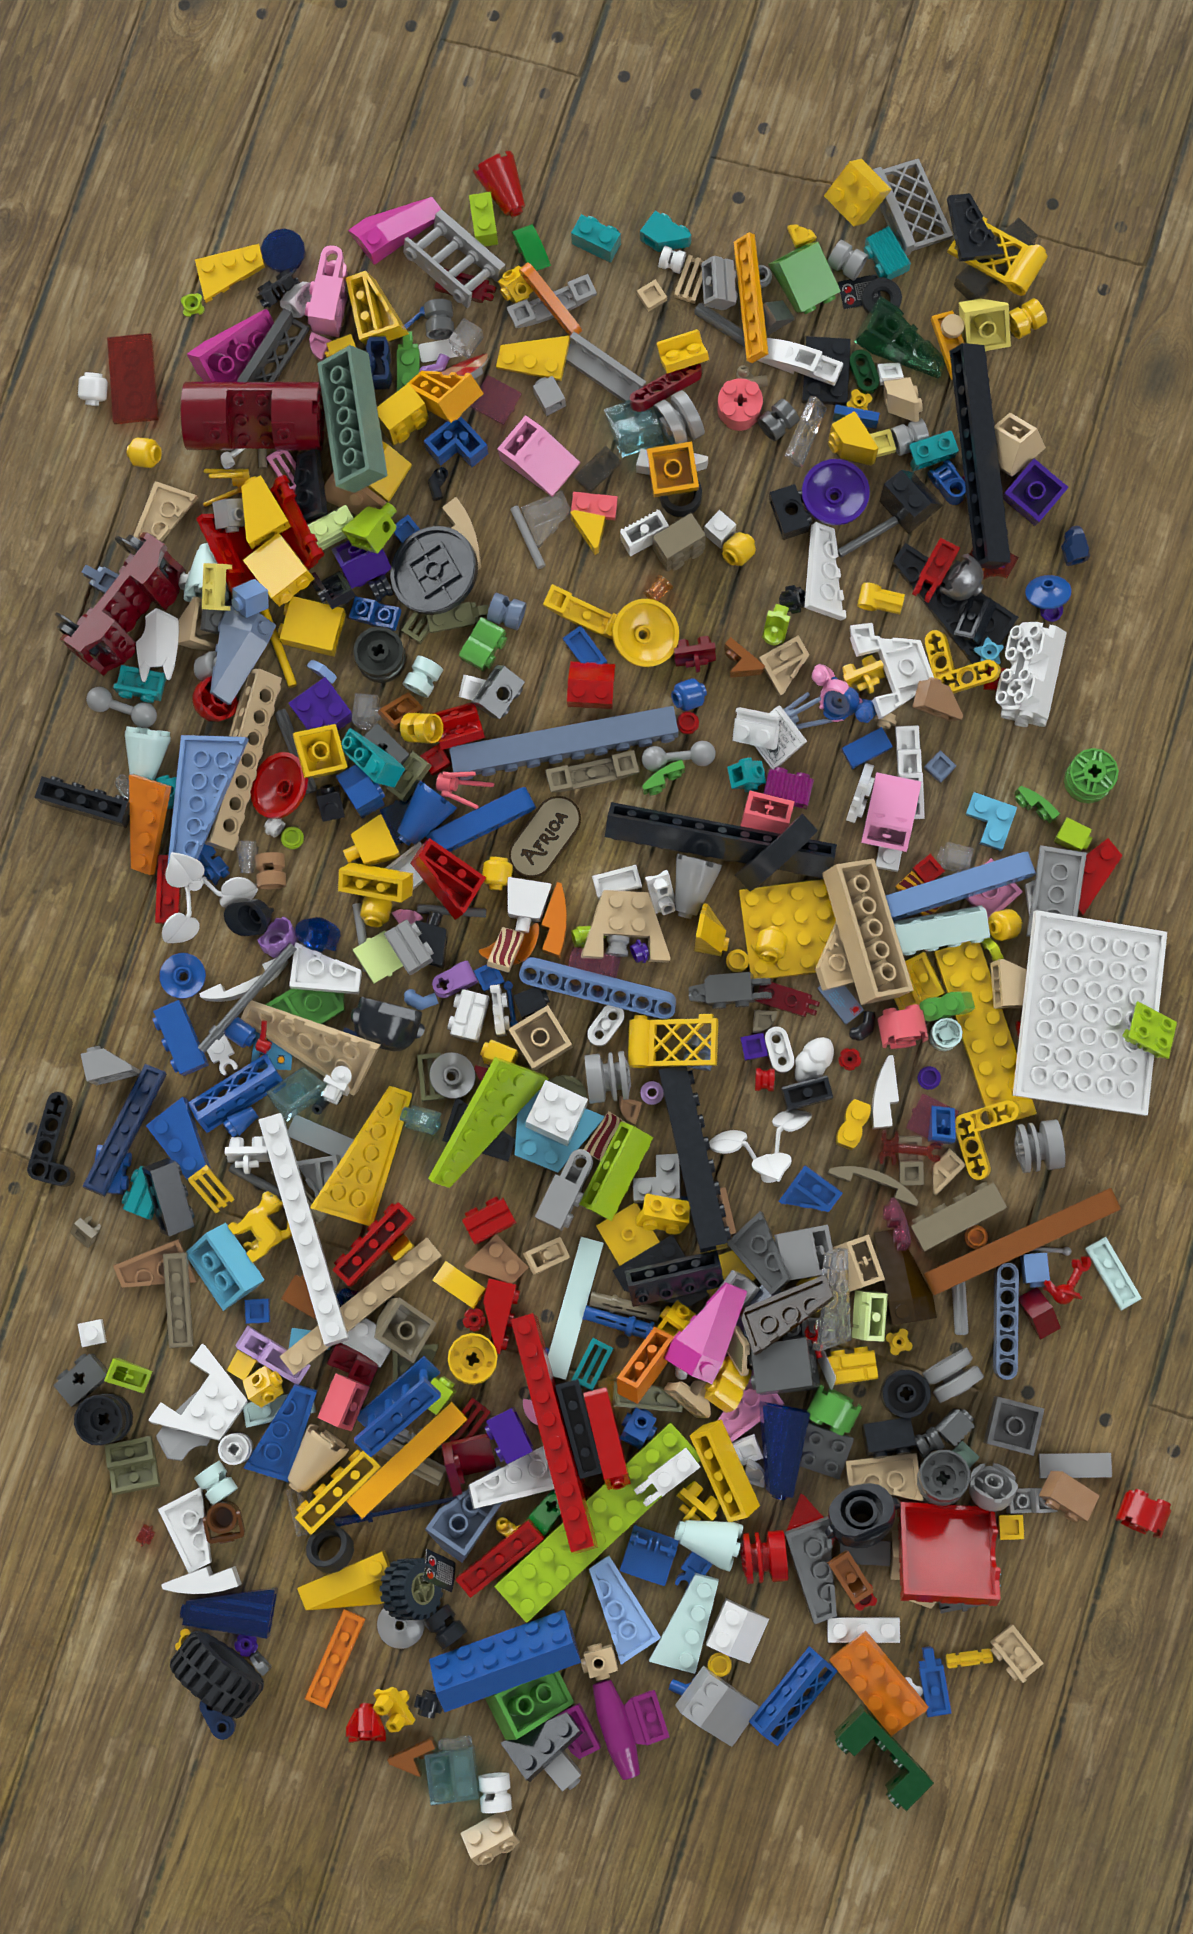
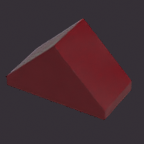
[1018,1287,1061,1340]

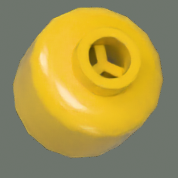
[126,437,162,468]
[722,532,756,566]
[482,857,513,891]
[360,896,392,927]
[988,909,1022,941]
[755,926,787,963]

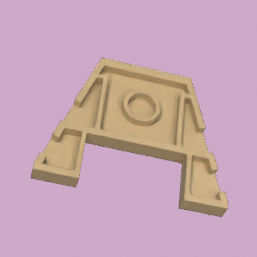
[581,890,670,963]

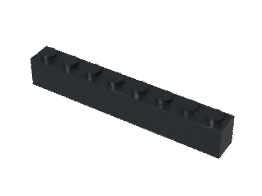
[659,1066,732,1254]

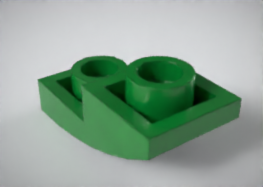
[512,224,551,271]

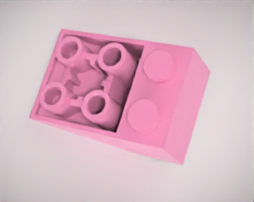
[497,415,580,497]
[861,772,922,852]

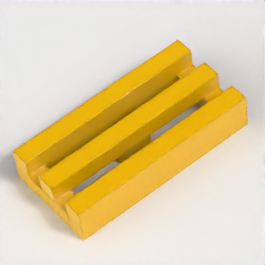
[188,1165,235,1213]

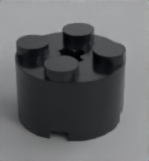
[880,1369,931,1418]

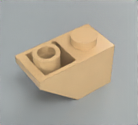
[884,377,923,422]

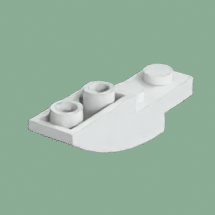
[757,338,843,386]

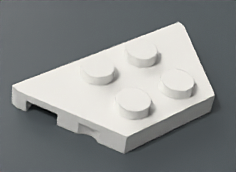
[846,763,875,823]

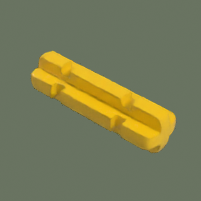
[945,1648,993,1669]

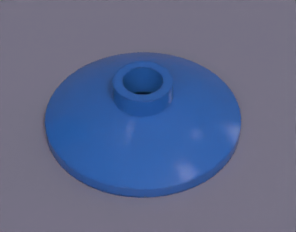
[1025,575,1071,609]
[160,953,206,999]

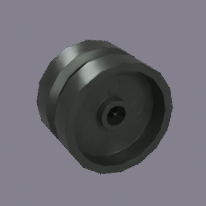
[353,627,406,683]

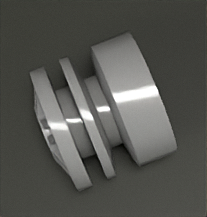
[585,1051,631,1104]
[1014,1119,1065,1173]

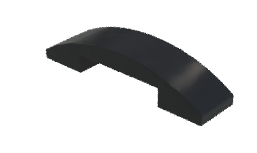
[734,813,818,892]

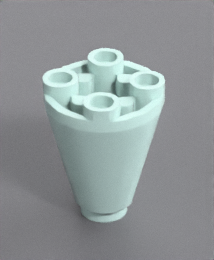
[184,543,229,602]
[125,726,171,781]
[674,1520,743,1572]

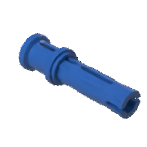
[582,1305,655,1339]

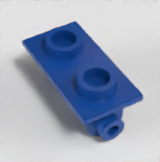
[198,844,230,885]

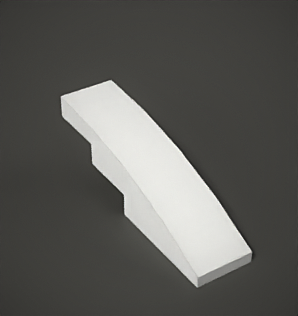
[895,725,925,819]

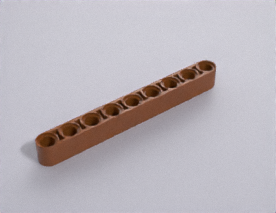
[924,1188,1121,1295]

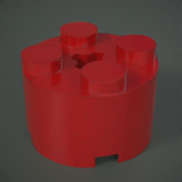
[1115,1489,1171,1538]

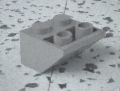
[774,1225,837,1280]

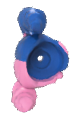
[812,664,877,723]

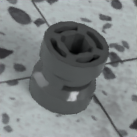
[914,1427,945,1459]

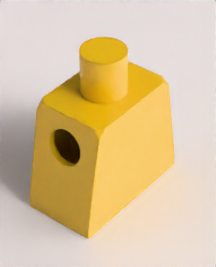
[343,814,401,866]

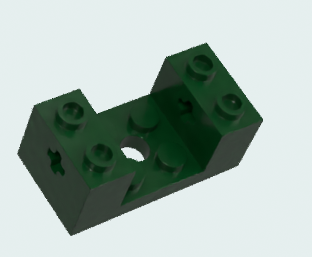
[834,1704,934,1812]

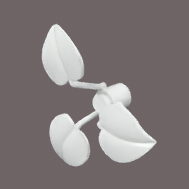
[162,852,258,943]
[709,1110,812,1183]

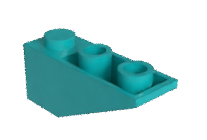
[341,728,405,788]

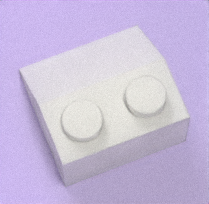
[706,1598,769,1664]

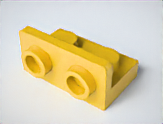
[657,329,709,373]

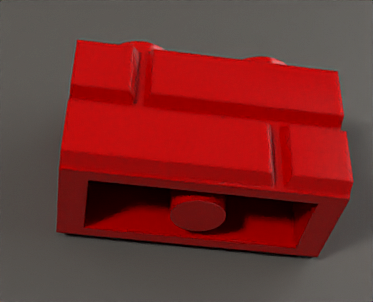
[462,1196,517,1245]

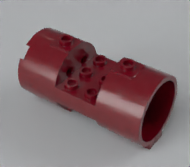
[181,382,325,451]

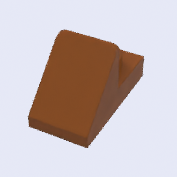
[724,637,765,677]
[377,692,423,733]
[827,1550,874,1605]
[387,1736,437,1777]

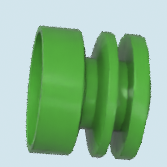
[1064,748,1119,804]

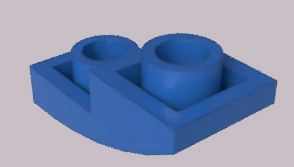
[349,597,402,631]

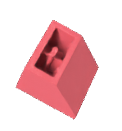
[740,791,795,834]

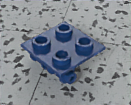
[620,1525,679,1586]

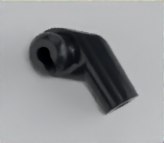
[849,1011,875,1041]
[312,1094,343,1115]

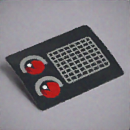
[838,274,882,309]
[423,1549,456,1592]

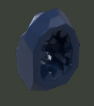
[1061,526,1090,566]

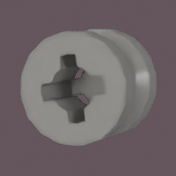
[605,935,630,957]

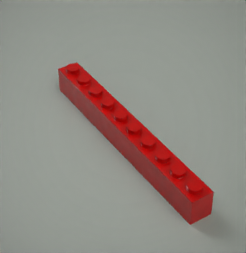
[511,1313,598,1554]

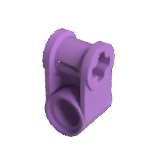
[432,961,478,998]

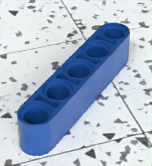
[426,787,536,852]

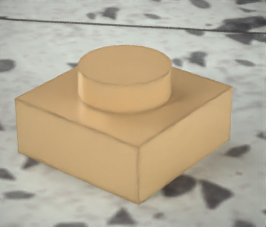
[637,279,667,312]

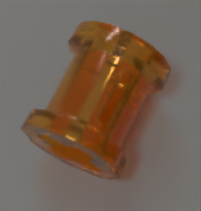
[644,575,673,603]

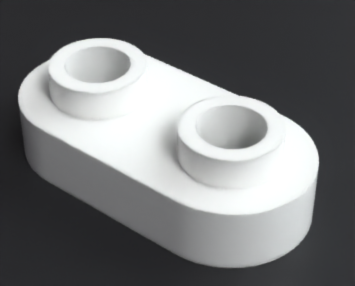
[588,1005,624,1046]
[765,1027,794,1073]

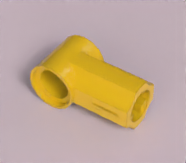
[857,582,905,615]

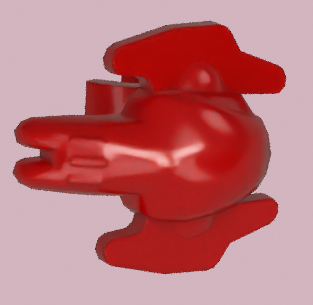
[1043,1256,1091,1305]

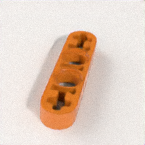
[519,262,582,336]

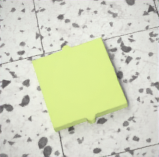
[352,930,403,984]

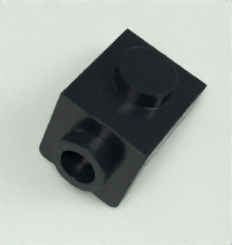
[316,784,345,822]

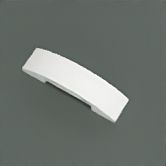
[199,958,288,1002]

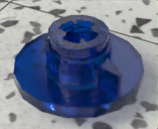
[295,917,341,952]

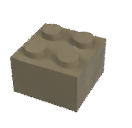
[653,513,706,572]

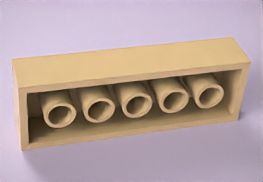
[822,858,913,1005]

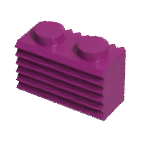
[764,767,814,809]

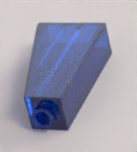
[759,1401,810,1500]
[180,1587,278,1639]

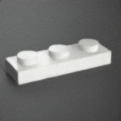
[827,1617,900,1643]

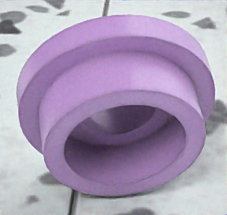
[640,1081,664,1105]

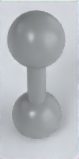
[86,687,157,728]
[642,741,716,772]

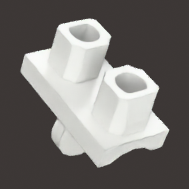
[645,870,675,915]
[322,1066,352,1105]
[225,1136,270,1174]

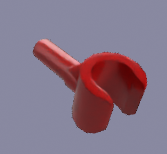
[255,1020,272,1054]
[804,1323,822,1358]

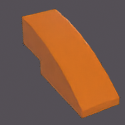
[541,882,567,959]

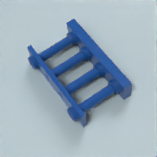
[354,1356,441,1457]

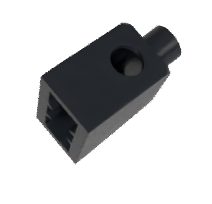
[415,911,448,969]

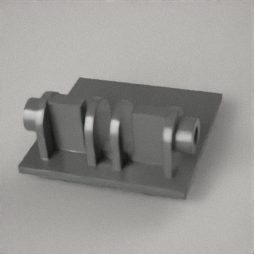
[794,1423,854,1479]

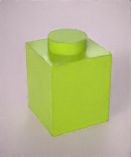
[1054,817,1092,852]

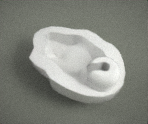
[795,1037,834,1083]

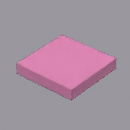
[965,858,1023,919]

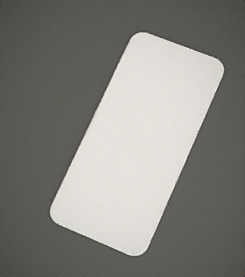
[419,337,462,363]
[817,1344,836,1390]

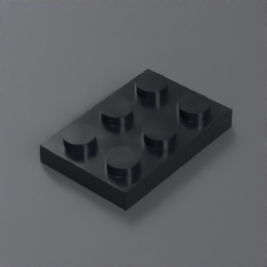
[802,336,851,406]

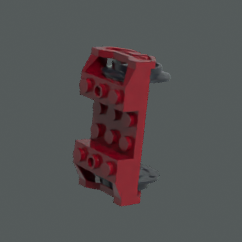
[55,532,186,676]

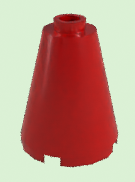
[473,151,525,218]

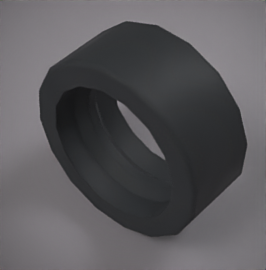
[660,480,702,517]
[306,1524,354,1574]

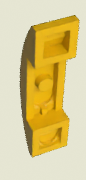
[543,584,617,640]

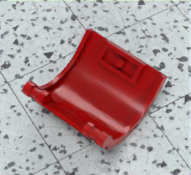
[196,475,325,595]

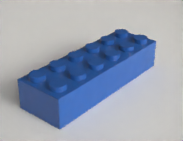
[429,1610,581,1712]

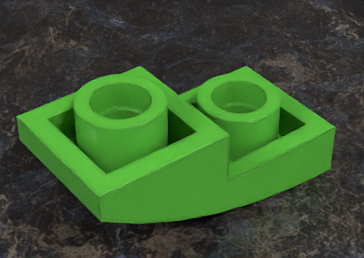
[642,760,685,796]
[1014,786,1060,824]

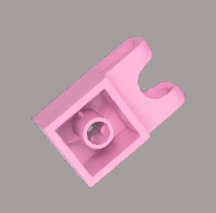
[305,246,348,338]

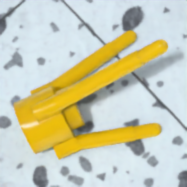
[203,468,250,507]

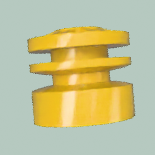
[448,1333,498,1385]

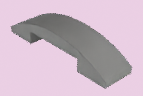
[507,274,597,328]

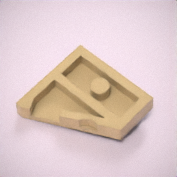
[758,635,809,696]

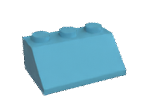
[186,1223,264,1311]

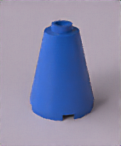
[397,781,457,846]

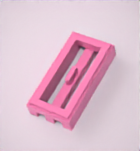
[266,451,296,491]

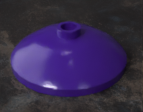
[802,459,870,525]

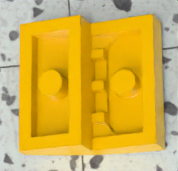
[894,952,945,1010]

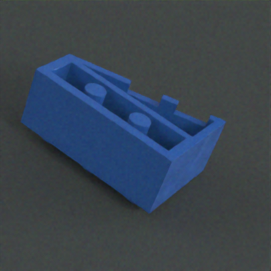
[146,1097,211,1181]

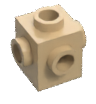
[581,1643,618,1681]

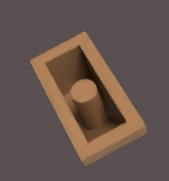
[912,677,963,721]

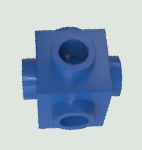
[620,1407,657,1450]

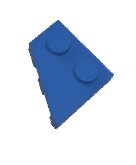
[778,1165,843,1212]

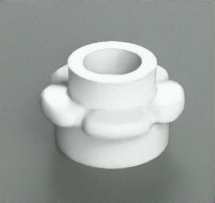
[264,818,285,837]

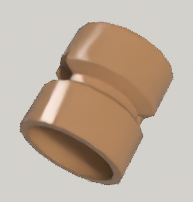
[255,852,286,890]

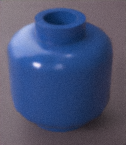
[671,678,707,711]

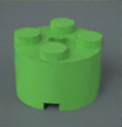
[807,1384,862,1436]

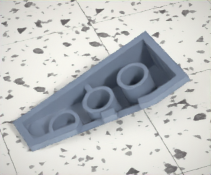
[210,605,276,705]
[425,1466,503,1563]

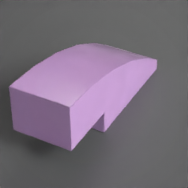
[235,1326,311,1385]

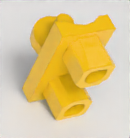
[842,655,885,694]
[676,1481,720,1522]
[373,1687,416,1733]

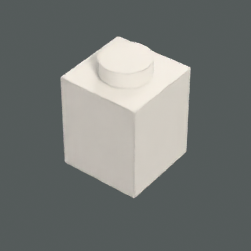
[704,510,736,549]

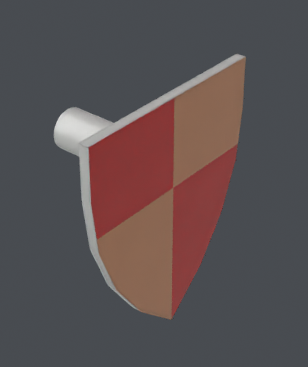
[442,353,489,379]

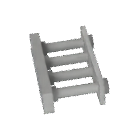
[403,209,506,308]

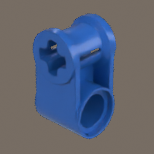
[928,459,966,505]

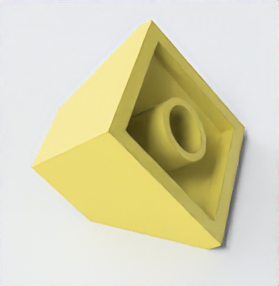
[959,299,1011,351]

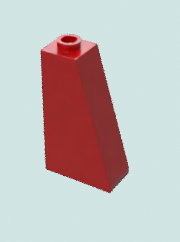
[583,1387,631,1490]

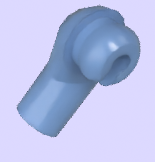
[404,989,439,1010]

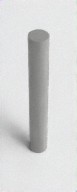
[510,506,546,569]
[352,903,367,972]

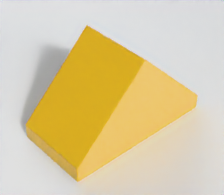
[570,510,605,555]

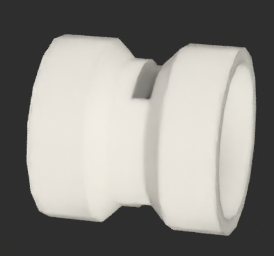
[658,246,686,274]

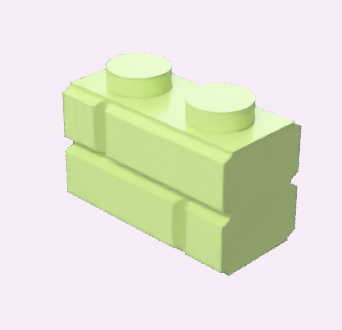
[308,505,354,550]
[852,1290,888,1341]

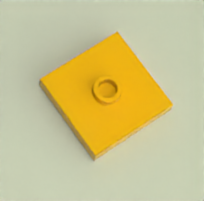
[596,1203,660,1266]

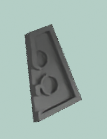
[728,1211,791,1296]

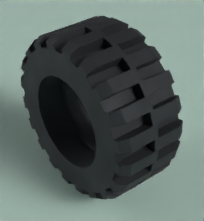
[170,1631,264,1719]

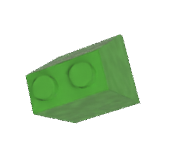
[768,242,841,314]

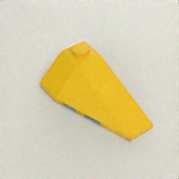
[694,903,729,956]

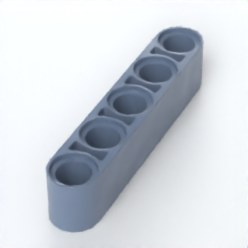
[993,1263,1019,1380]

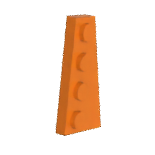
[129,774,172,875]

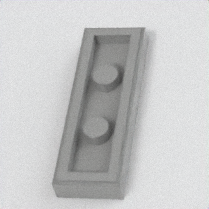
[288,1114,354,1159]
[1038,1453,1112,1478]

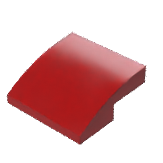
[432,702,485,750]

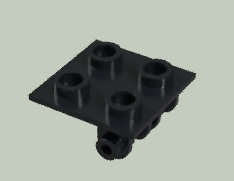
[255,268,300,308]

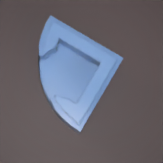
[307,660,337,684]

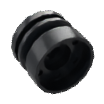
[74,1393,133,1445]

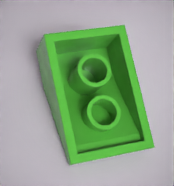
[485,1671,574,1740]

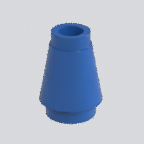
[222,1106,259,1137]

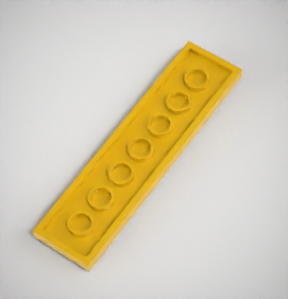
[934,941,1037,1128]

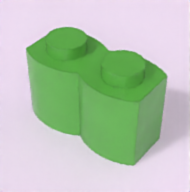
[459,617,507,672]
[919,991,975,1021]

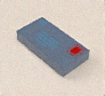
[817,986,864,1025]

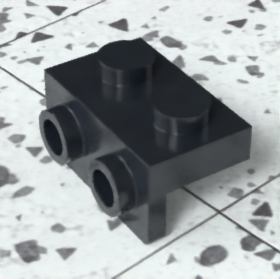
[311,571,356,609]

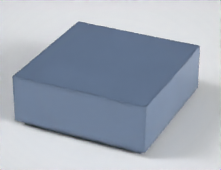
[924,750,956,783]

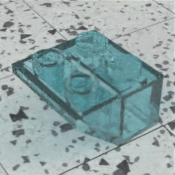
[604,400,664,458]
[425,1745,480,1806]

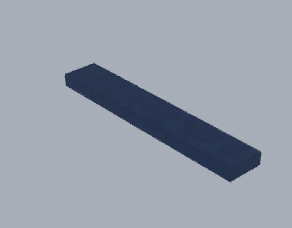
[83,1064,167,1197]

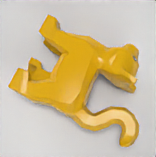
[228,1191,292,1263]

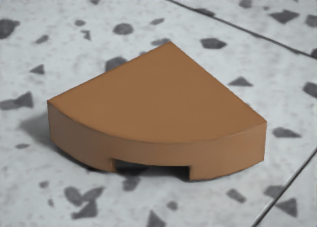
[619,1096,642,1125]

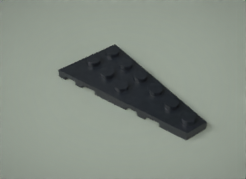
[892,543,1019,673]

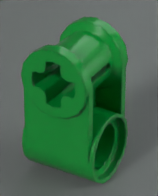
[525,1490,561,1536]

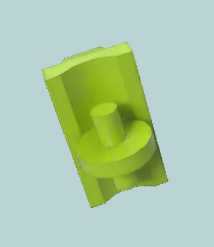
[762,604,790,645]

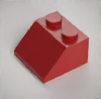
[567,661,616,709]

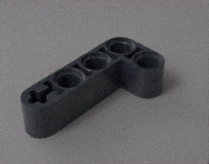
[27,1092,75,1187]

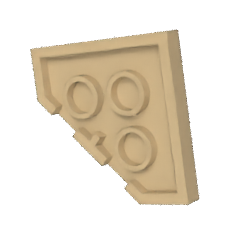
[815,922,854,991]

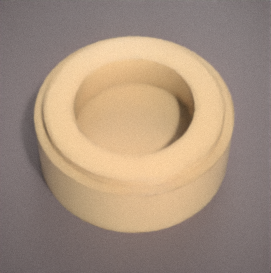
[941,314,964,338]

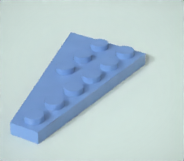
[167,735,249,867]

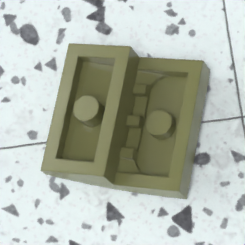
[105,1436,160,1495]

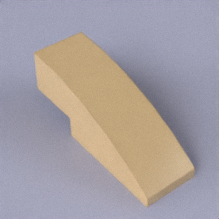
[442,497,481,570]

